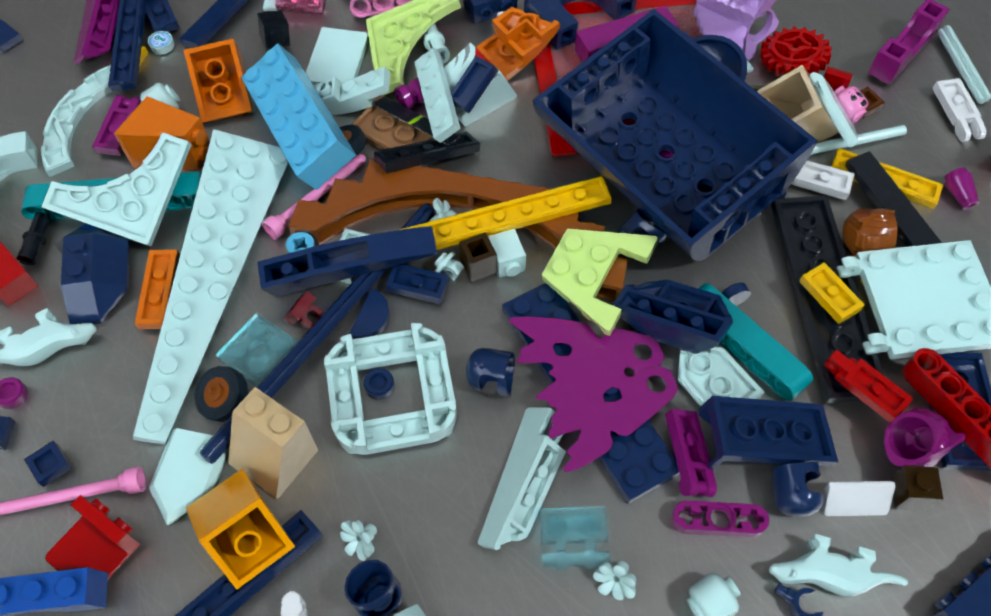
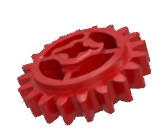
[760,26,832,77]

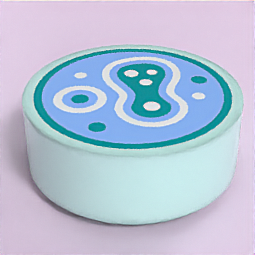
[148,31,175,55]

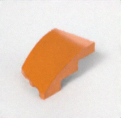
[476,7,560,81]

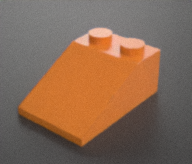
[183,38,253,124]

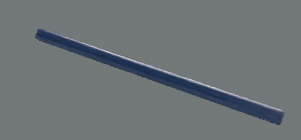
[199,203,435,464]

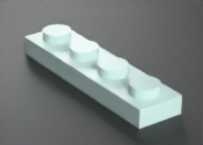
[414,48,461,143]

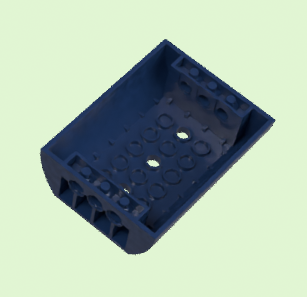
[532,9,818,261]

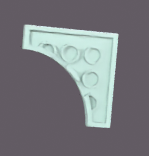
[41,132,192,246]

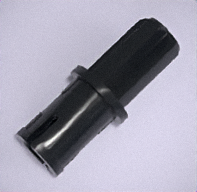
[16,212,51,266]

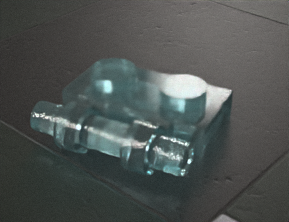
[540,506,610,570]

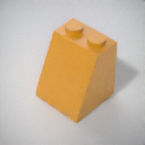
[186,469,295,589]

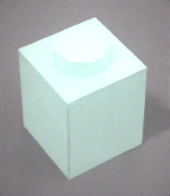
[488,229,526,278]

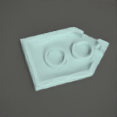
[809,72,859,148]
[678,347,764,406]
[149,428,230,526]

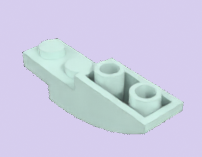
[313,66,390,115]

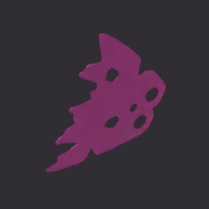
[509,317,678,472]

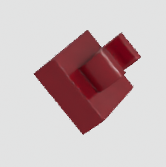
[283,291,323,329]

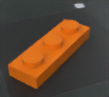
[134,249,180,329]

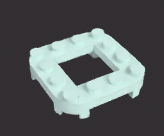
[324,323,457,455]

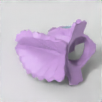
[693,0,779,61]

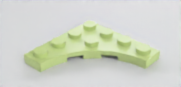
[366,0,461,96]

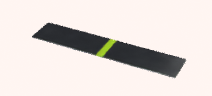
[372,96,460,145]

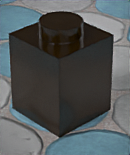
[459,232,497,282]
[890,465,943,511]

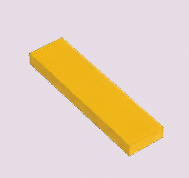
[831,148,944,209]

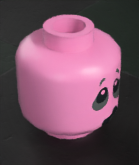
[834,86,869,124]

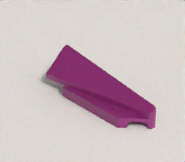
[73,0,120,64]

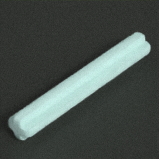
[938,25,991,104]

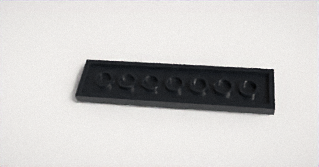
[771,195,884,403]

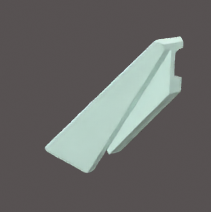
[478,407,566,550]

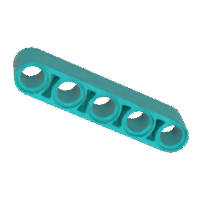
[698,283,813,401]

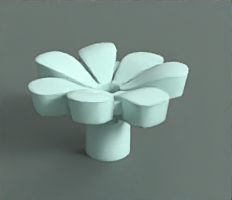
[429,198,456,222]
[340,520,377,561]
[593,561,636,600]

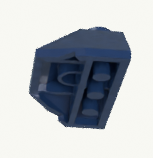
[60,227,129,324]
[612,279,733,354]

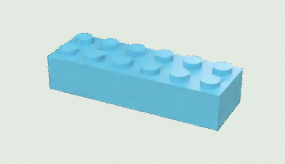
[241,43,356,190]

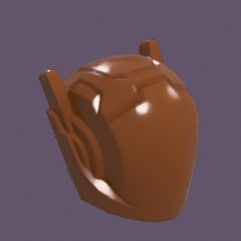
[842,208,897,257]

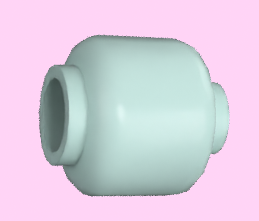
[140,83,181,109]
[686,573,741,616]

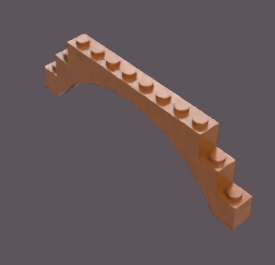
[288,158,628,302]

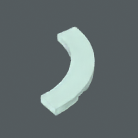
[41,65,112,177]

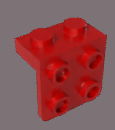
[45,495,141,580]

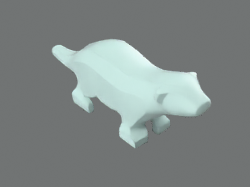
[0,308,97,366]
[769,534,908,596]

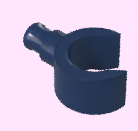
[774,583,824,616]

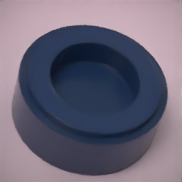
[722,282,751,306]
[363,368,395,400]

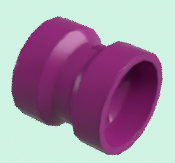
[394,77,424,109]

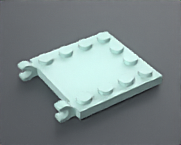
[837,240,991,360]

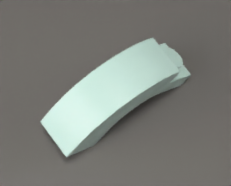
[0,131,37,182]

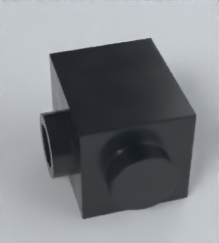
[257,10,290,49]

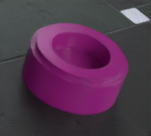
[0,377,28,409]

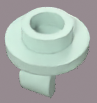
[434,251,464,281]

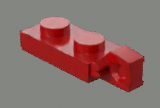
[824,349,913,423]

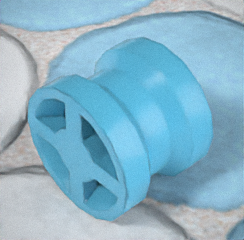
[286,232,315,253]

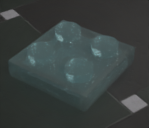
[216,313,299,387]

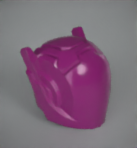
[884,407,965,467]

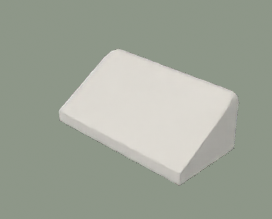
[820,481,895,516]

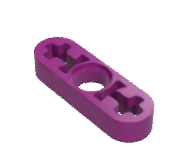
[671,500,769,538]

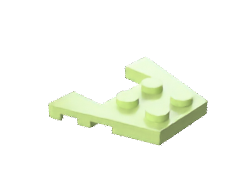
[542,229,658,336]

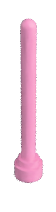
[262,154,366,240]
[0,466,146,516]

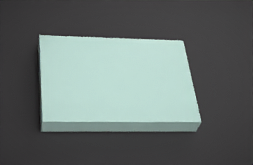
[305,27,369,85]

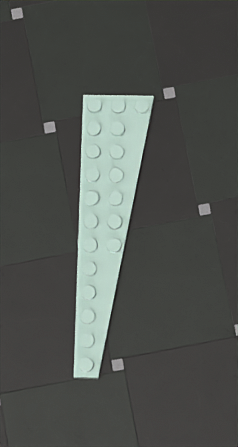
[133,129,289,445]

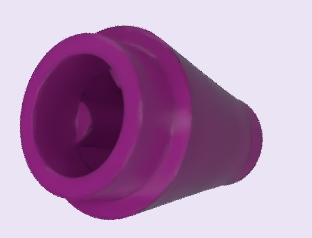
[944,167,980,210]

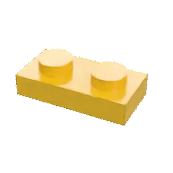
[799,262,865,324]

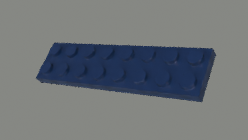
[502,283,680,504]

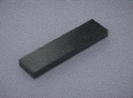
[374,132,481,173]

